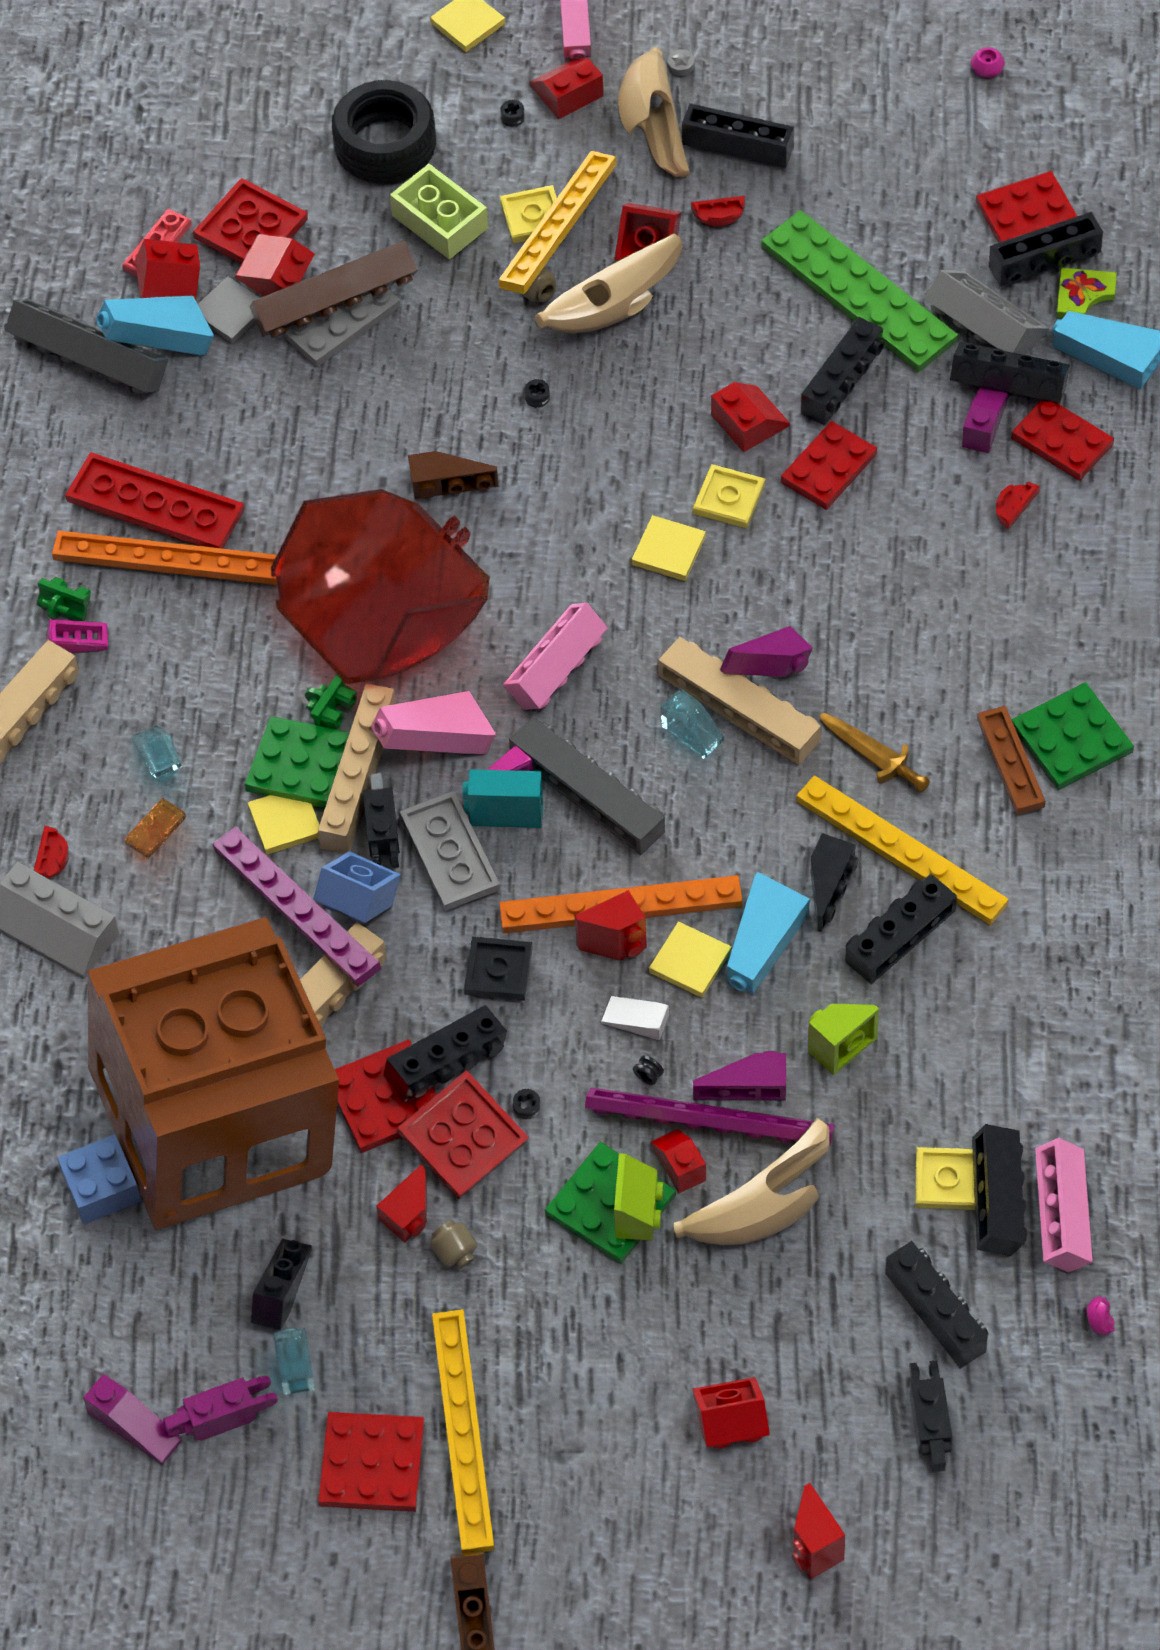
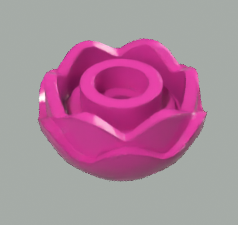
[971,47,1005,79]
[1086,1296,1115,1336]

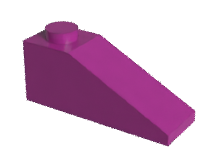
[962,387,1010,453]
[720,626,813,677]
[693,1051,786,1101]
[83,1374,182,1465]

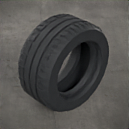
[331,80,436,184]

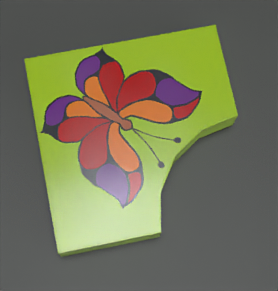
[1057,268,1117,318]

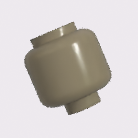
[522,267,556,303]
[431,1220,477,1269]

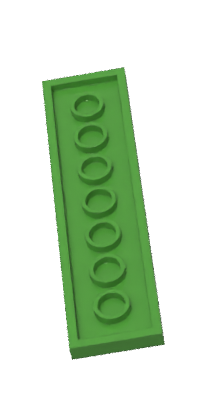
[761,210,958,373]

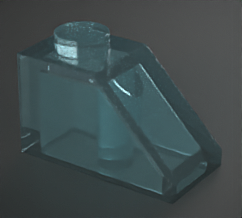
[661,688,724,758]
[131,725,182,779]

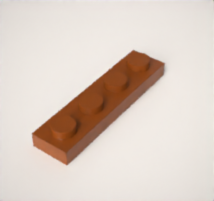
[977,706,1046,815]

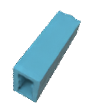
[96,296,214,355]
[1052,311,1160,390]
[727,872,810,995]

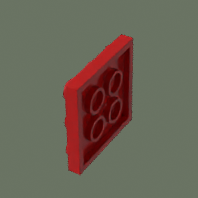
[976,171,1077,243]
[193,178,308,264]
[335,1039,437,1153]
[397,1070,529,1199]
[318,1412,425,1512]

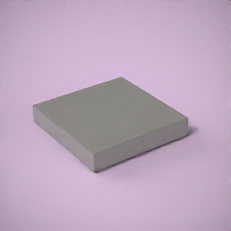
[198,277,260,344]

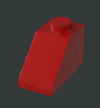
[650,1129,706,1194]
[376,1165,427,1243]

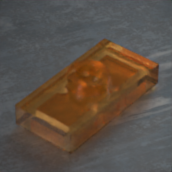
[125,798,186,859]

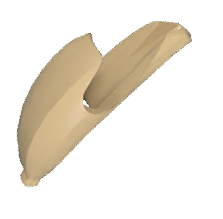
[618,47,690,177]
[534,234,683,334]
[673,1118,829,1246]

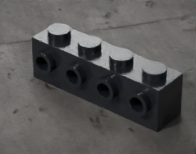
[682,103,794,168]
[989,212,1103,287]
[801,317,885,426]
[950,342,1070,403]
[845,874,957,985]
[383,1005,507,1102]
[972,1124,1027,1256]
[885,1241,988,1369]

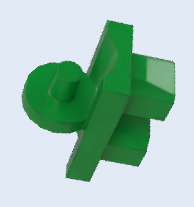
[37,577,91,621]
[305,674,357,730]

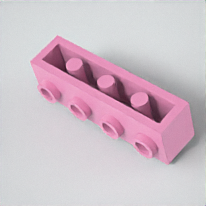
[503,602,608,710]
[1035,1138,1093,1273]

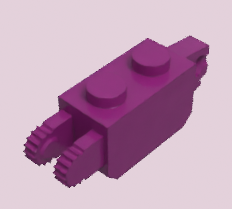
[163,1375,278,1441]

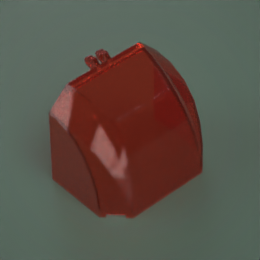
[270,489,490,684]

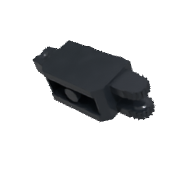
[363,773,400,868]
[909,1360,952,1472]

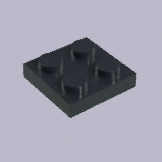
[464,936,533,1001]

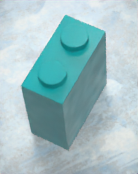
[463,769,543,828]

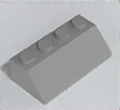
[924,270,1050,355]
[0,862,119,978]

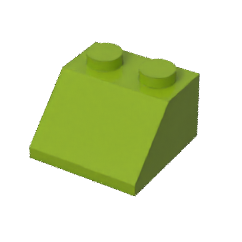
[808,1004,879,1076]
[614,1153,663,1240]

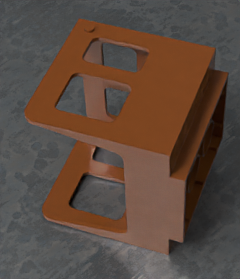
[88,917,339,1230]

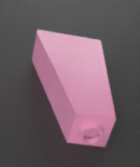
[560,0,591,59]
[371,691,496,755]

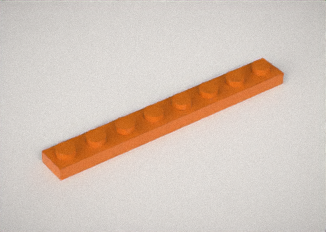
[52,530,283,585]
[499,875,742,934]

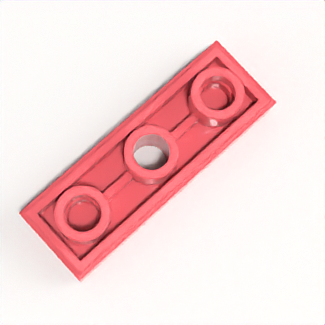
[122,209,192,277]

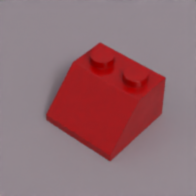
[530,58,604,120]
[614,203,682,261]
[234,234,315,297]
[135,239,200,300]
[711,382,790,452]
[575,890,647,960]
[692,1377,770,1448]
[792,1483,845,1579]

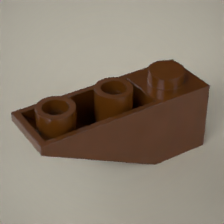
[408,451,499,499]
[450,1551,495,1650]

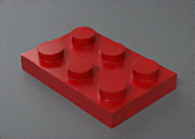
[1011,400,1114,481]
[781,420,877,510]

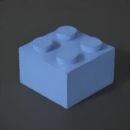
[313,851,401,923]
[57,1134,142,1225]

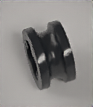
[500,100,525,127]
[524,379,550,408]
[633,1055,664,1085]
[513,1089,540,1119]

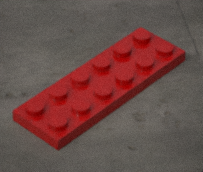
[65,452,245,549]

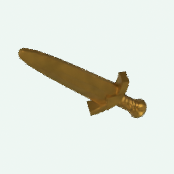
[820,713,930,792]

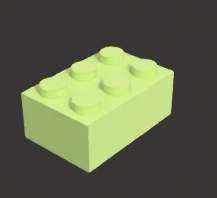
[390,164,488,260]

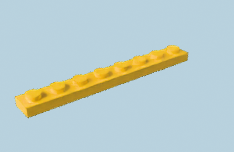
[499,151,616,294]
[796,775,1009,926]
[432,1309,495,1553]

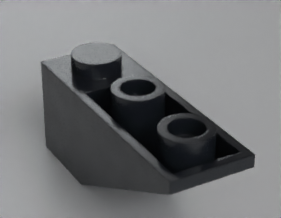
[810,833,859,932]
[251,1238,312,1330]

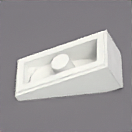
[601,996,669,1040]

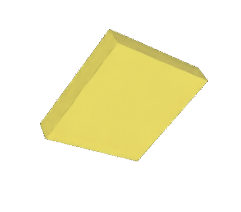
[430,0,505,52]
[500,185,557,244]
[693,464,765,529]
[632,515,706,581]
[247,795,319,855]
[649,921,732,998]
[915,1147,975,1210]

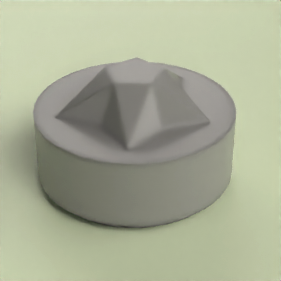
[668,50,694,76]

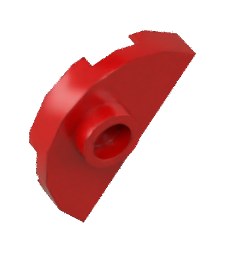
[691,196,745,226]
[996,482,1040,530]
[34,825,69,879]

